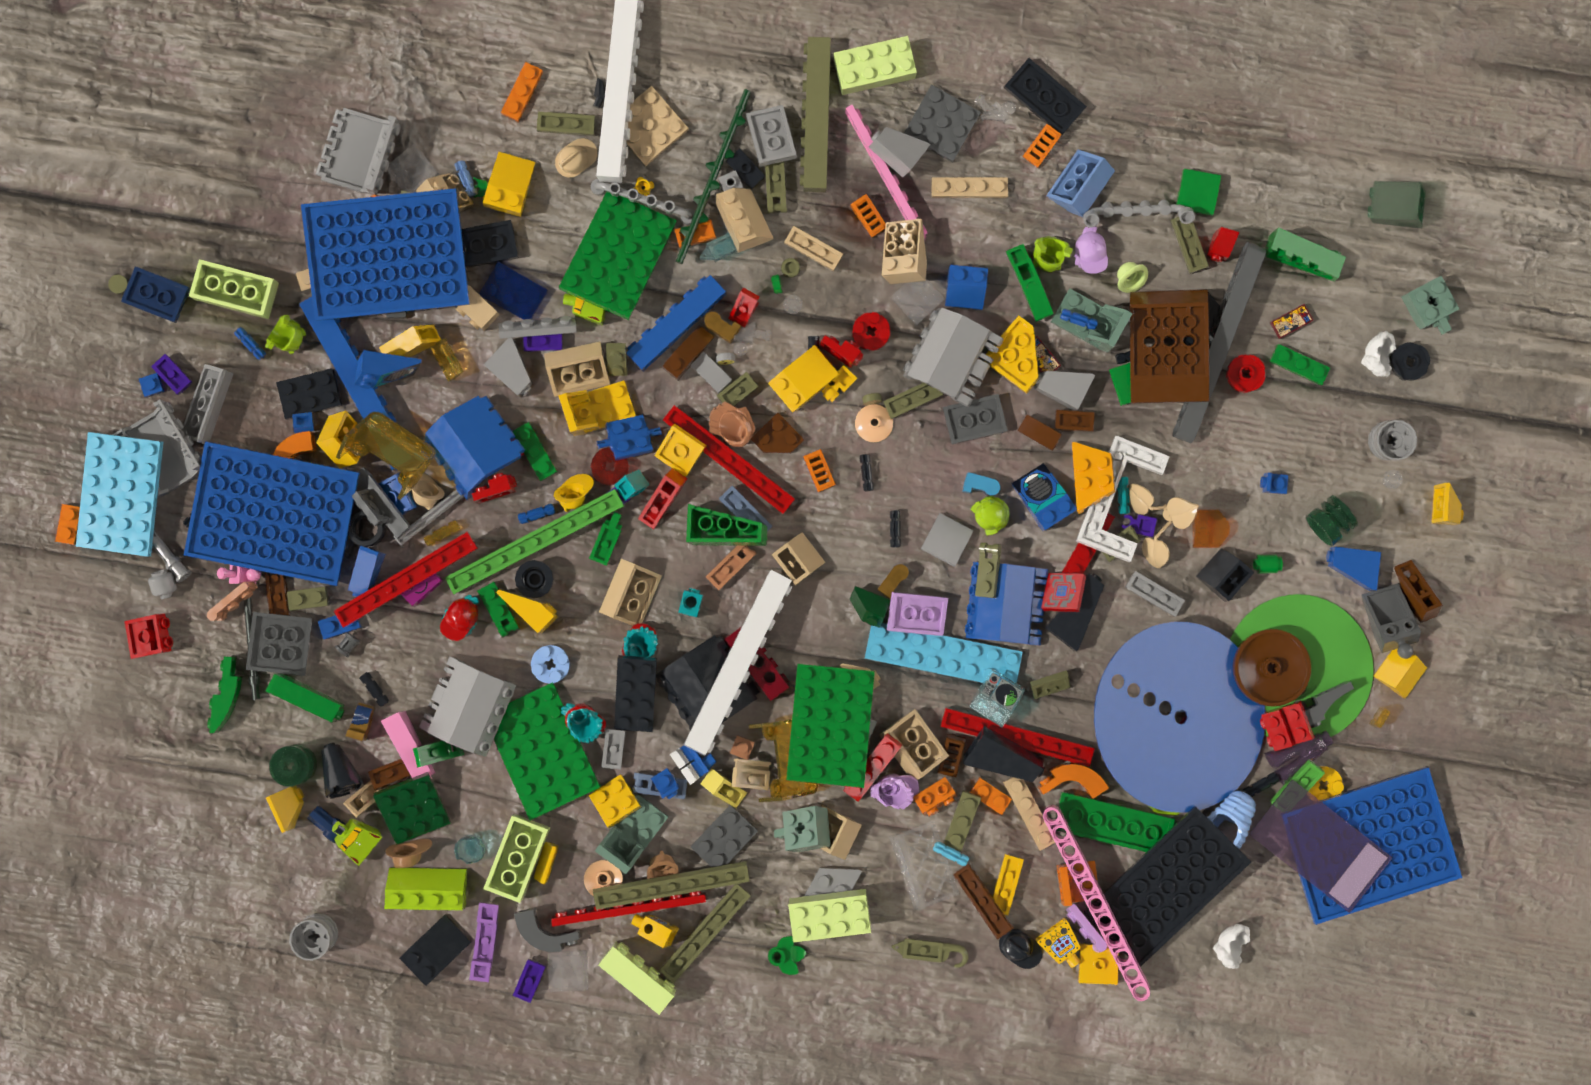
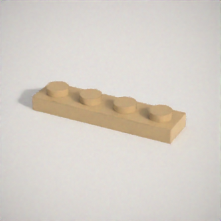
[931,177,1008,198]
[1003,777,1055,851]

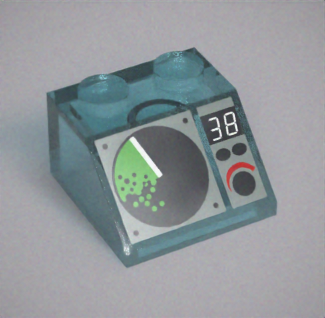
[969,669,1025,727]

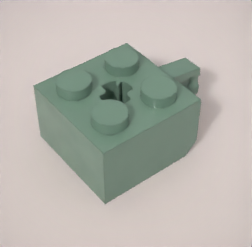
[1401,276,1459,335]
[774,806,831,852]

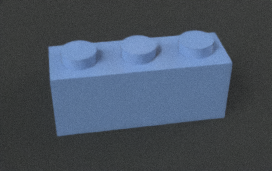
[1046,149,1115,217]

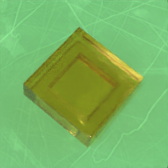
[1369,708,1390,728]

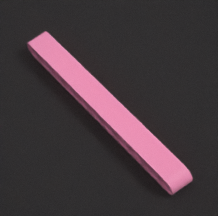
[1043,805,1150,1001]

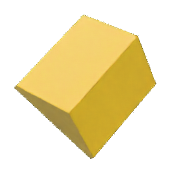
[1373,649,1427,699]

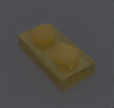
[431,338,464,382]

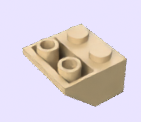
[416,172,473,213]
[772,532,826,586]

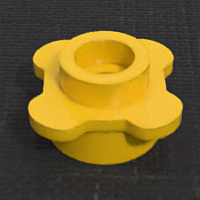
[633,177,654,196]

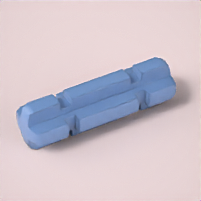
[454,160,478,197]

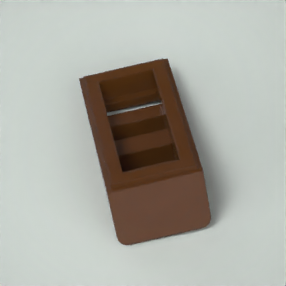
[938,734,966,778]

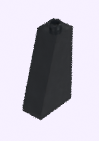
[1044,573,1105,652]
[963,726,1045,782]

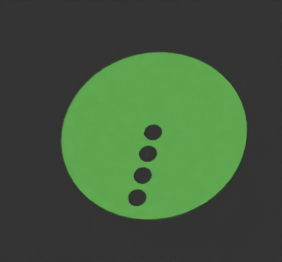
[1230,594,1373,744]

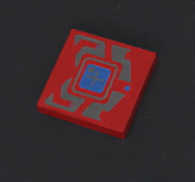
[1041,573,1086,612]

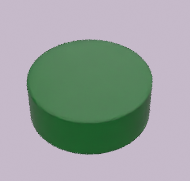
[771,274,783,294]

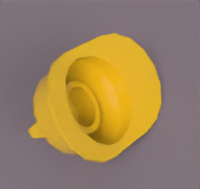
[554,474,594,512]

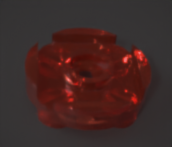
[591,447,629,486]

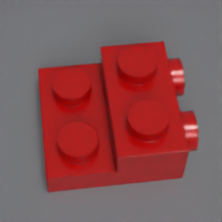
[820,335,864,368]
[472,473,517,504]
[124,614,173,659]
[1260,702,1315,751]

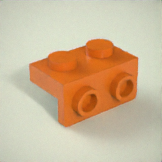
[913,777,957,817]

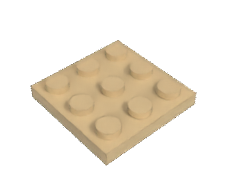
[626,86,689,166]

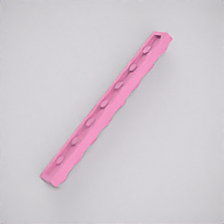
[845,105,928,240]

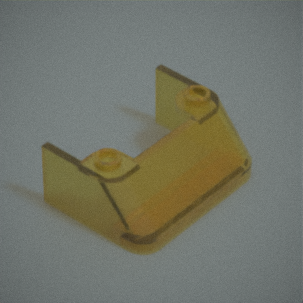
[336,412,436,500]
[749,719,818,802]

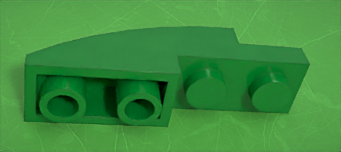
[1006,244,1054,322]
[207,656,243,733]

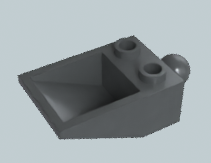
[1361,583,1421,659]

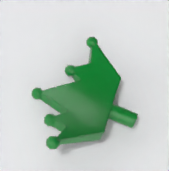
[473,177,488,202]

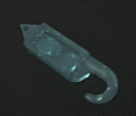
[700,233,737,262]

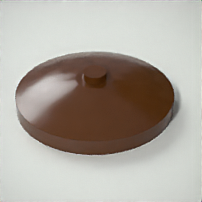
[1233,629,1311,706]

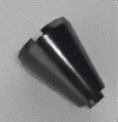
[321,742,364,799]

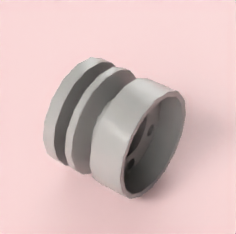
[1368,420,1417,460]
[289,913,338,961]

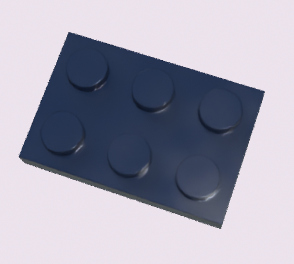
[121,266,190,323]

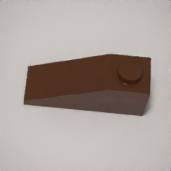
[662,325,714,381]
[1394,560,1443,623]

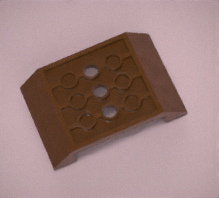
[1130,290,1209,404]

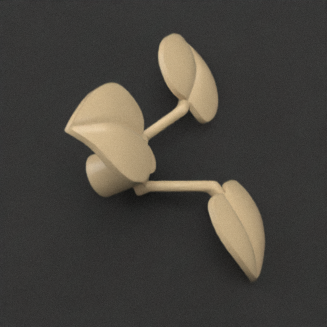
[1128,483,1199,569]

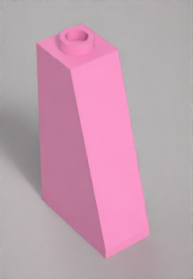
[381,711,435,779]

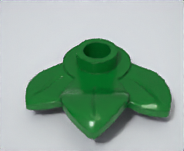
[768,936,806,975]

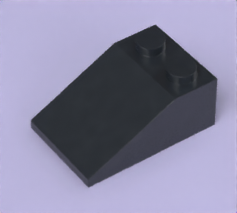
[399,914,471,986]

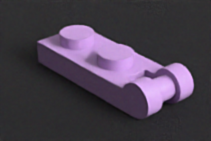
[1066,904,1107,953]

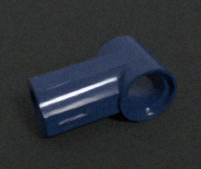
[307,806,346,843]

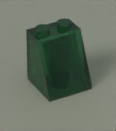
[1368,181,1426,229]

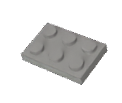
[746,105,797,167]

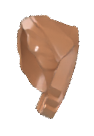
[709,401,755,447]

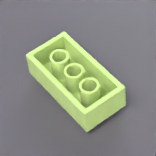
[833,36,917,95]
[189,259,279,319]
[484,814,551,903]
[788,889,871,943]
[598,941,676,1015]

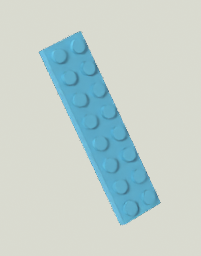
[865,623,1023,687]

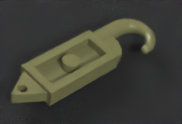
[891,938,969,968]

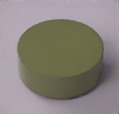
[781,258,800,278]
[108,275,129,295]
[862,393,882,406]

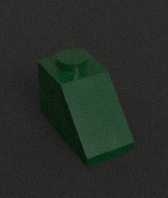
[850,586,891,628]

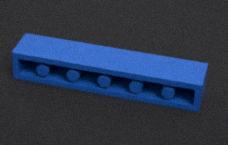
[626,275,726,372]

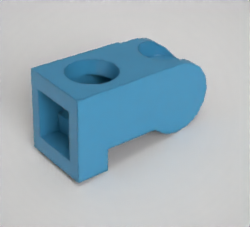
[962,472,1000,496]

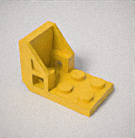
[558,380,636,436]

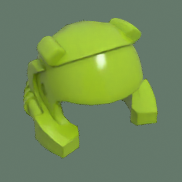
[1033,236,1073,272]
[265,315,306,354]
[970,496,1010,536]

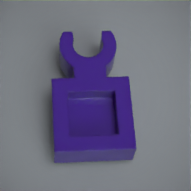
[1122,515,1157,537]

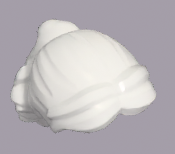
[1361,331,1396,377]
[1213,924,1250,969]

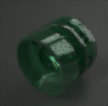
[1305,495,1358,547]
[269,745,317,786]

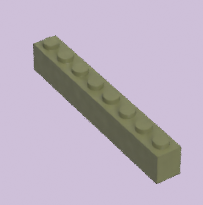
[800,37,831,192]

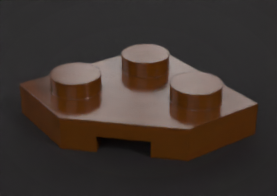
[751,413,804,454]

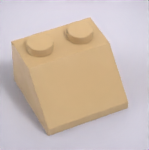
[821,805,862,860]

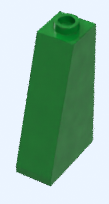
[266,673,345,722]

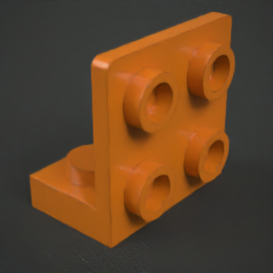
[1056,861,1098,906]

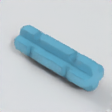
[933,842,969,866]

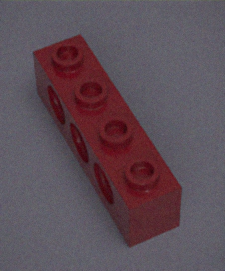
[725,626,790,701]

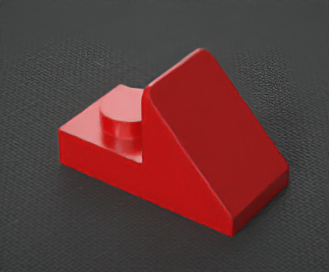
[728,287,760,328]

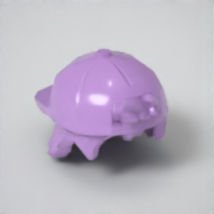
[1074,227,1108,274]
[870,774,919,809]

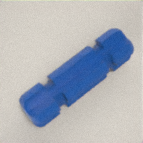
[1060,309,1098,330]
[234,327,266,360]
[518,504,555,524]

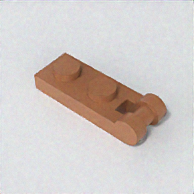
[706,546,757,590]
[207,581,258,621]

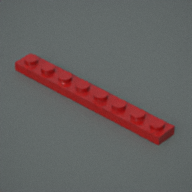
[663,405,795,514]
[334,532,478,628]
[940,708,1095,767]
[551,891,707,927]

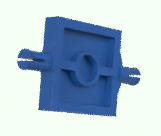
[597,415,662,461]

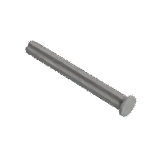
[393,490,464,548]

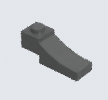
[1304,681,1354,728]

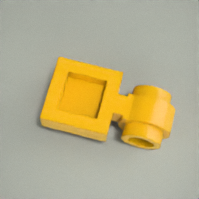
[821,365,857,402]

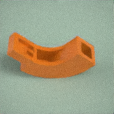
[273,431,317,459]
[1037,763,1109,799]

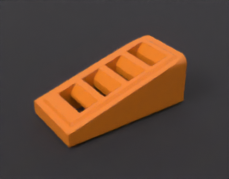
[1023,124,1061,168]
[850,194,886,238]
[803,449,835,492]

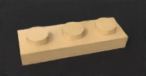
[784,226,843,272]

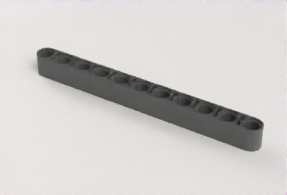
[1172,242,1266,444]

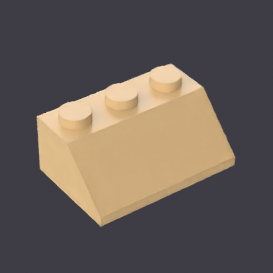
[716,188,773,253]
[544,342,610,397]
[599,559,662,626]
[879,709,949,780]

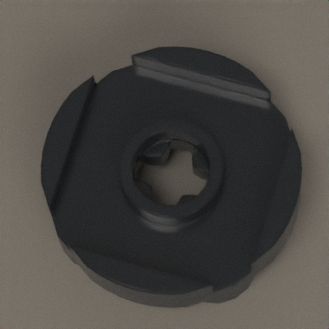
[1390,342,1430,381]

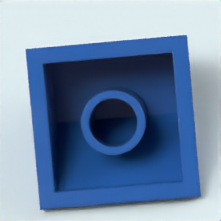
[945,265,988,310]

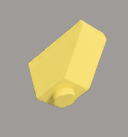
[701,768,747,808]

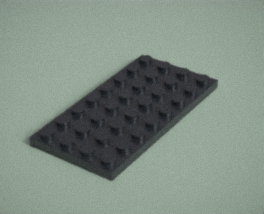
[1084,806,1251,967]

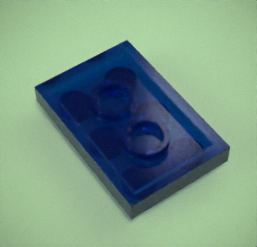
[479,262,548,320]

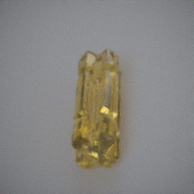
[424,520,460,546]

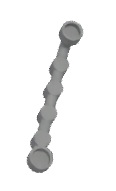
[591,179,695,225]
[1083,200,1195,227]

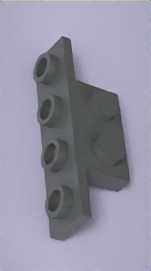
[352,468,410,538]

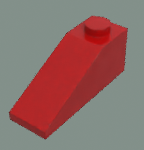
[638,468,688,530]

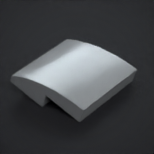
[921,513,973,567]

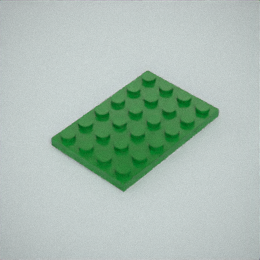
[559,191,677,320]
[786,664,875,788]
[494,682,601,821]

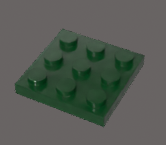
[373,772,451,845]

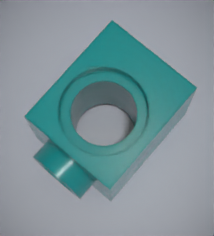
[614,470,649,501]
[678,588,703,618]

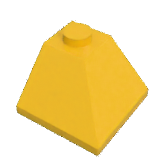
[1432,483,1464,525]
[266,785,304,833]

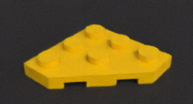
[984,315,1039,394]

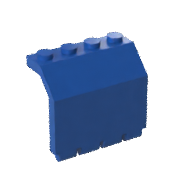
[424,395,525,500]

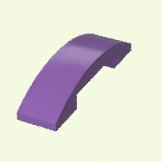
[469,902,499,982]

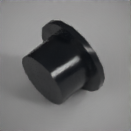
[515,560,554,598]

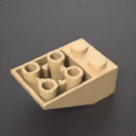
[882,219,927,284]

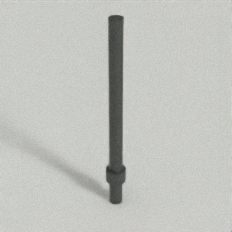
[243,597,261,700]

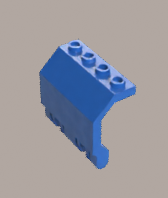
[965,562,1048,646]

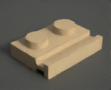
[731,759,771,790]

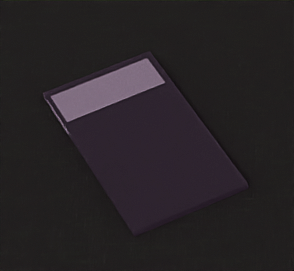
[1249,779,1392,913]

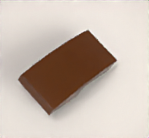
[1017,414,1062,451]

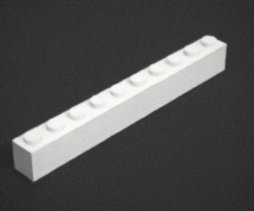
[596,0,644,183]
[684,570,793,755]

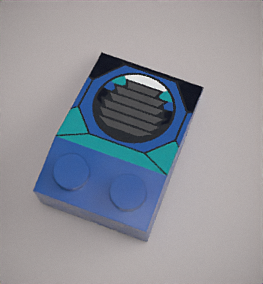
[355,350,422,389]
[1011,463,1077,531]

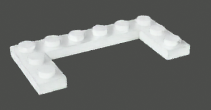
[1076,436,1170,563]

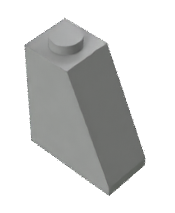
[869,127,930,177]
[484,338,533,397]
[1034,371,1095,410]

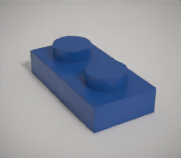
[318,615,362,640]

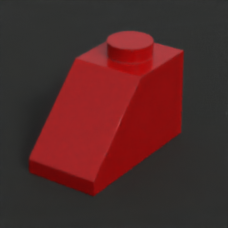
[1207,227,1239,262]

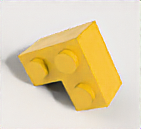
[316,410,363,468]

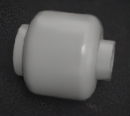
[148,569,177,599]

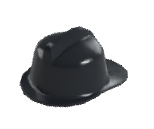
[999,929,1042,969]

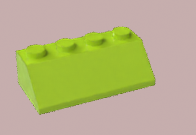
[384,867,467,910]

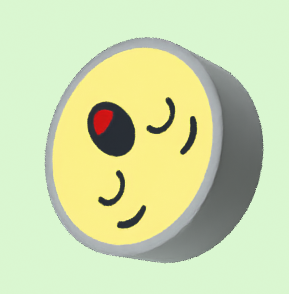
[716,353,735,365]

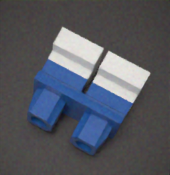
[670,745,716,785]

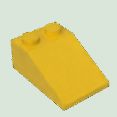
[483,152,536,217]
[768,345,840,412]
[496,590,558,633]

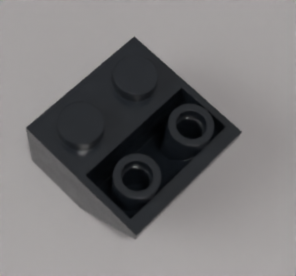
[1196,548,1254,602]

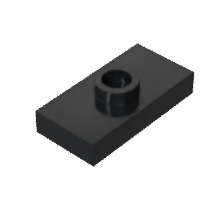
[726,148,765,190]

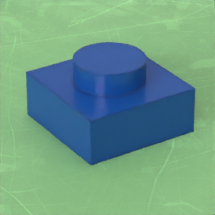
[139,373,165,398]
[292,412,314,433]

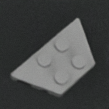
[804,867,862,896]

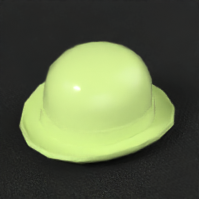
[1117,262,1148,293]

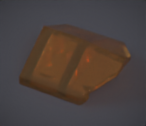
[1192,510,1230,548]

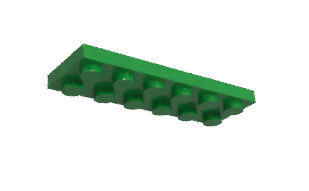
[1055,792,1175,852]

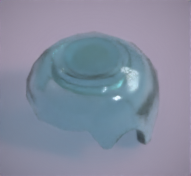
[454,834,486,864]

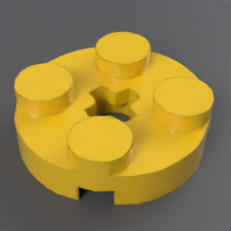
[1306,766,1344,802]

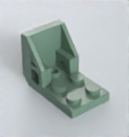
[1050,288,1133,352]
[595,794,669,874]

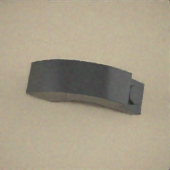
[514,907,581,952]

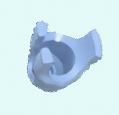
[1207,791,1256,849]

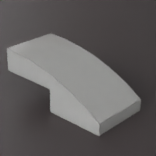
[691,352,732,394]

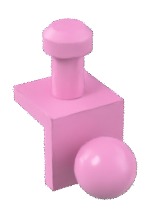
[217,565,261,584]

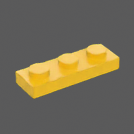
[993,854,1024,916]

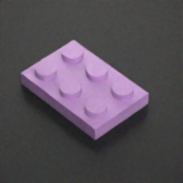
[887,592,948,636]

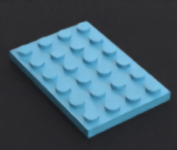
[76,432,163,557]

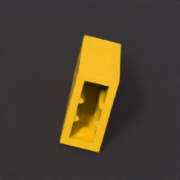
[379,324,442,357]

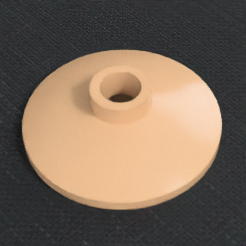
[855,404,893,442]
[584,860,623,896]

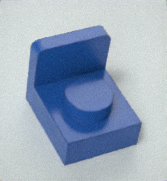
[1260,472,1288,494]
[651,768,680,799]

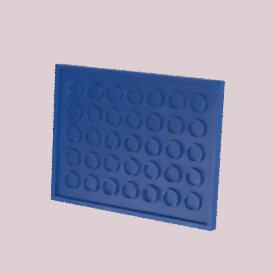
[301,188,470,321]
[184,441,360,586]
[1280,767,1462,925]

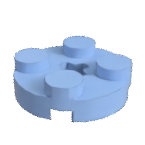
[531,645,570,684]

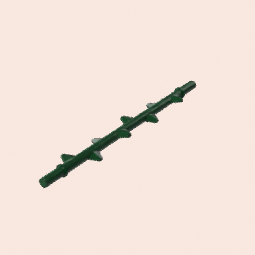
[675,89,751,264]

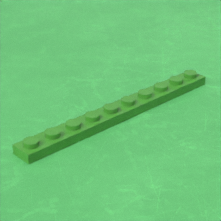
[445,489,624,594]

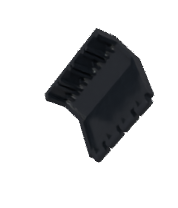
[656,635,760,731]

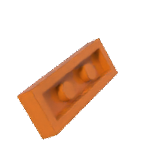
[501,62,543,122]

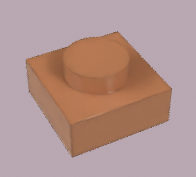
[730,735,755,760]

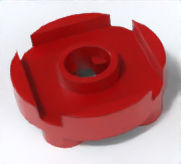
[852,312,890,351]
[1226,354,1265,393]

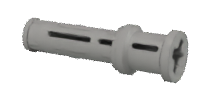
[152,530,192,583]

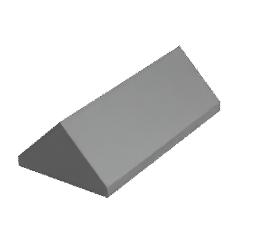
[182,364,233,444]

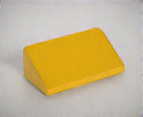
[534,842,559,884]

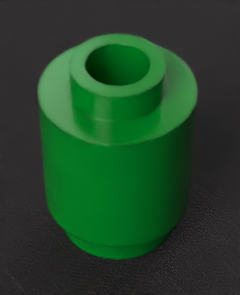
[1253,554,1283,574]

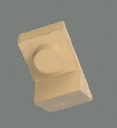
[343,780,381,818]

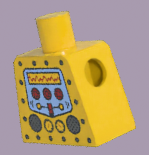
[631,914,679,948]
[1035,918,1081,968]

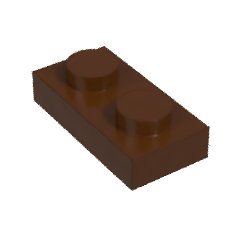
[1054,410,1095,432]
[368,759,411,791]

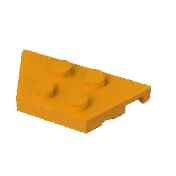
[1072,442,1115,514]

